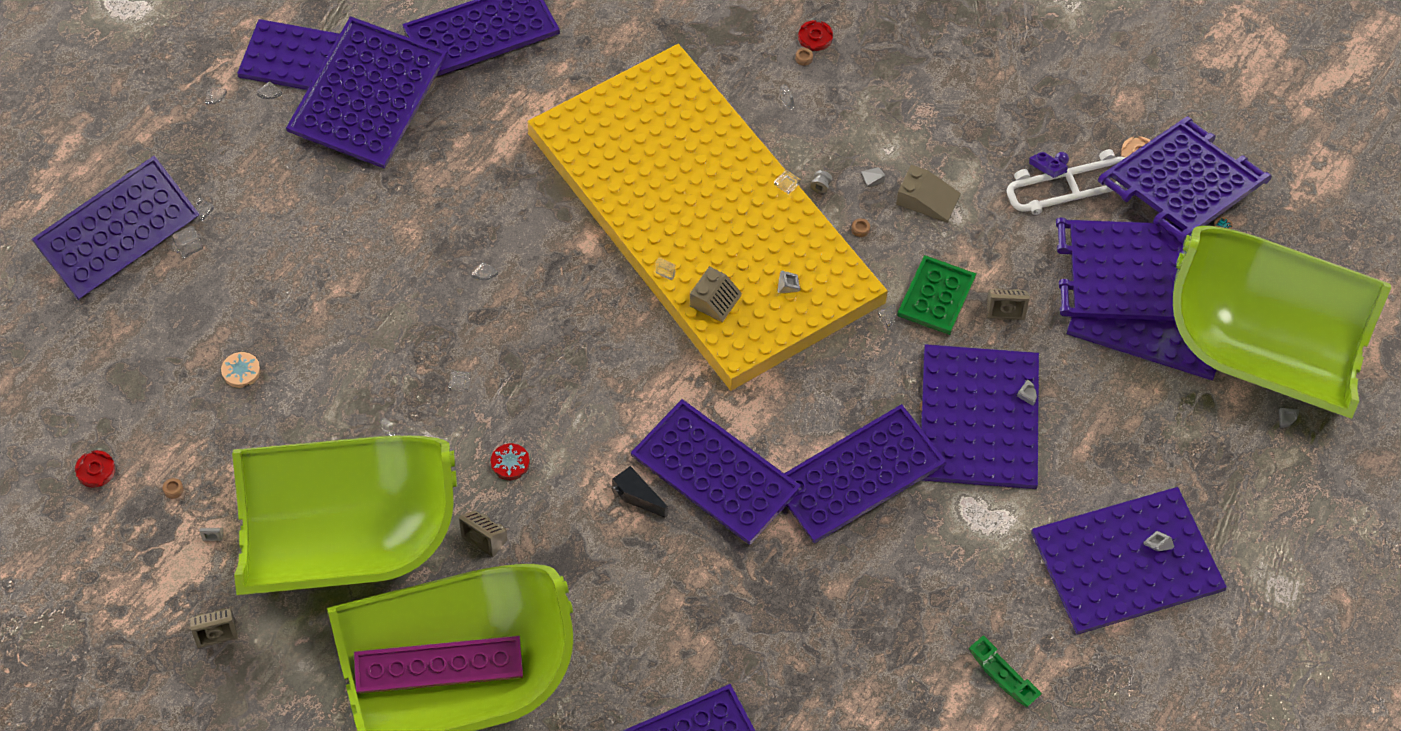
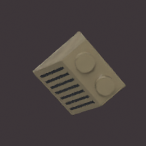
[690,266,742,323]
[987,288,1030,320]
[459,510,508,557]
[190,608,238,648]

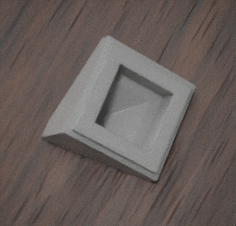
[861,167,885,187]
[777,271,800,293]
[199,528,224,541]
[1143,531,1174,551]

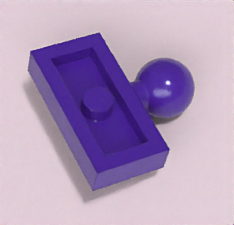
[1029,152,1069,178]

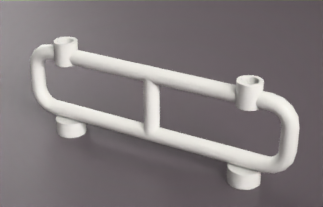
[1007,149,1128,215]

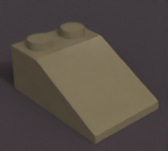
[896,165,961,223]

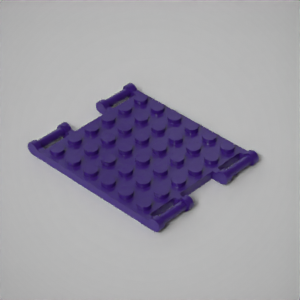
[1098,116,1272,243]
[1056,217,1184,321]

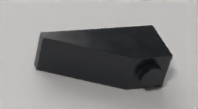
[611,466,668,518]

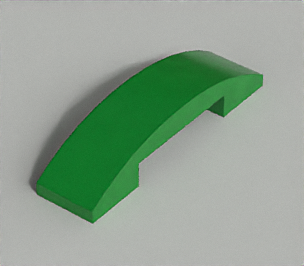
[969,635,1042,707]

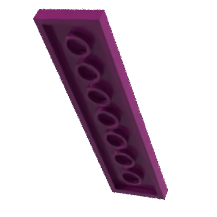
[354,636,523,694]

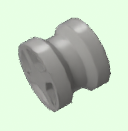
[811,170,832,193]

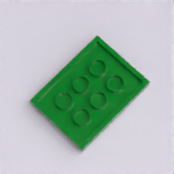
[897,255,977,335]

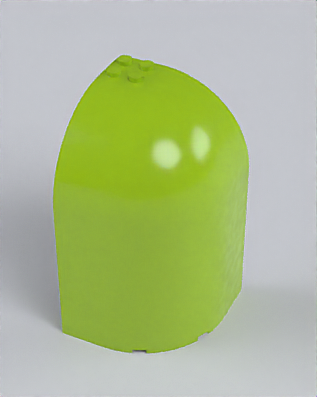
[1173,226,1391,419]
[232,436,457,595]
[327,564,573,731]

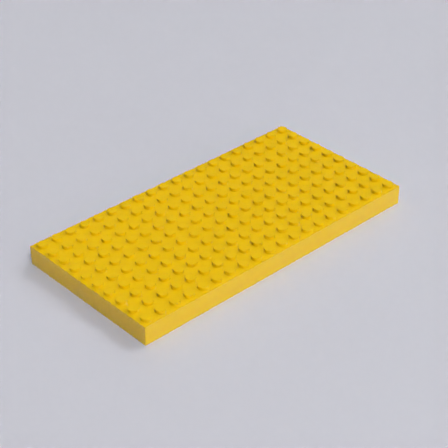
[527,43,888,391]

